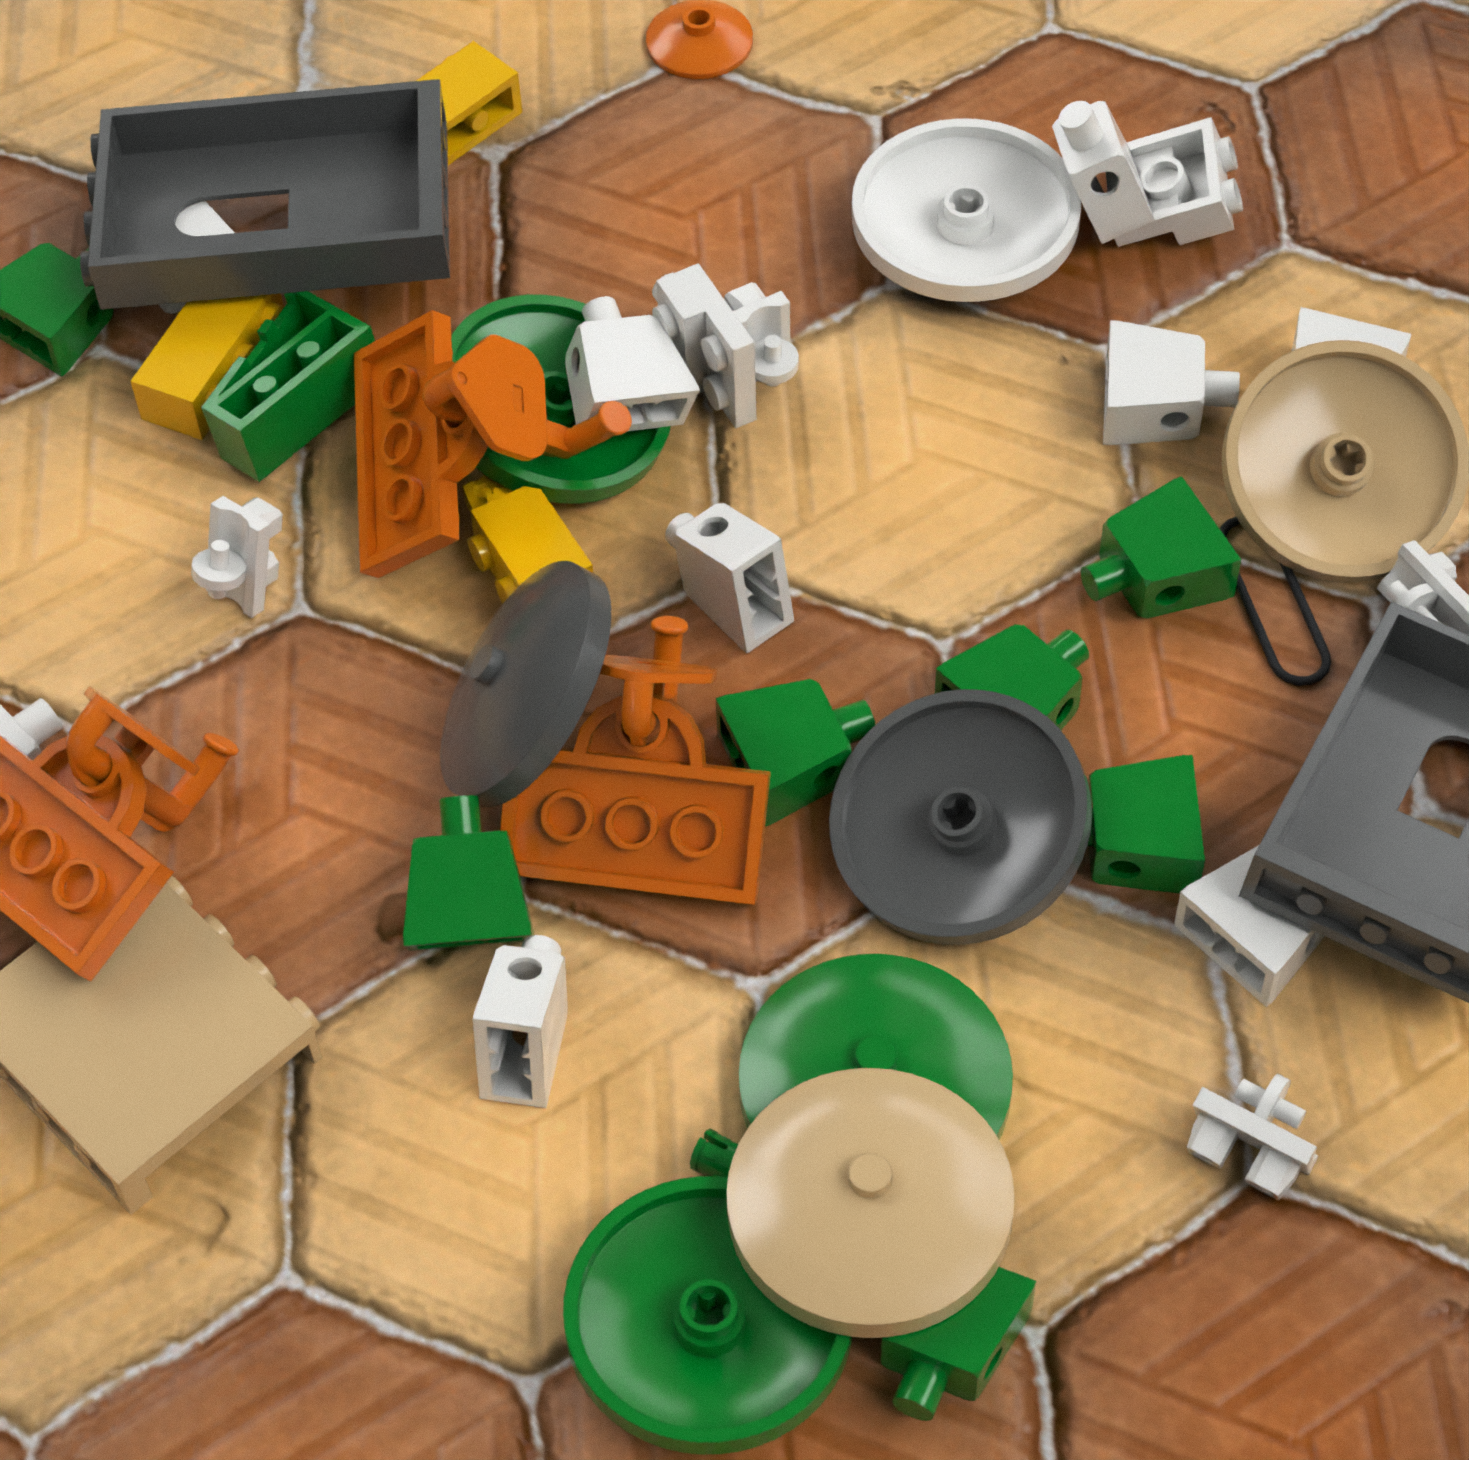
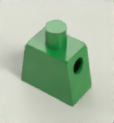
[0,243,114,377]
[1080,476,1241,619]
[935,624,1089,730]
[715,679,876,827]
[1087,755,1205,894]
[403,795,534,951]
[881,1267,1036,1421]

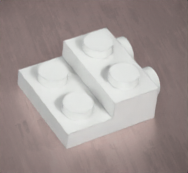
[1105,117,1243,247]
[652,263,757,428]

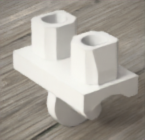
[724,282,799,387]
[191,496,283,618]
[1377,540,1469,635]
[1187,1074,1318,1200]

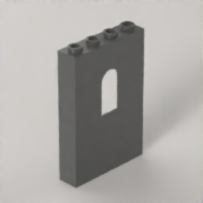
[80,79,450,310]
[1239,601,1469,1003]

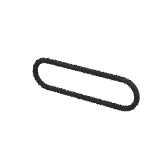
[1220,517,1331,686]

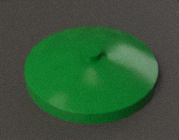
[451,294,671,504]
[739,954,1013,1139]
[563,1176,852,1455]

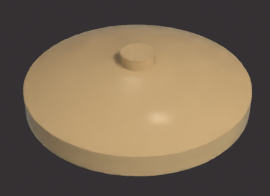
[1222,340,1469,583]
[727,1068,1015,1338]

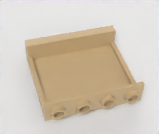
[0,876,322,1215]

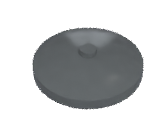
[440,561,612,807]
[829,689,1092,945]

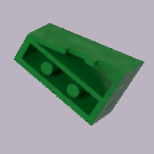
[201,291,375,482]

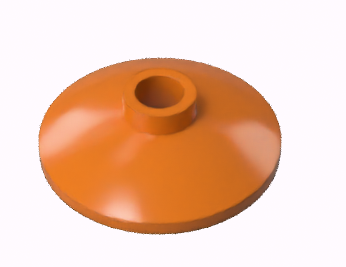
[646,0,753,79]

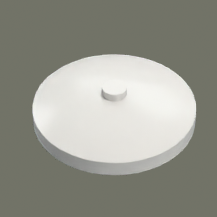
[852,119,1081,302]

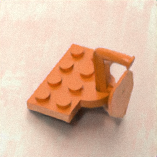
[354,310,632,578]
[500,616,771,905]
[0,686,239,981]

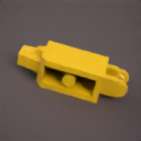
[462,475,593,604]

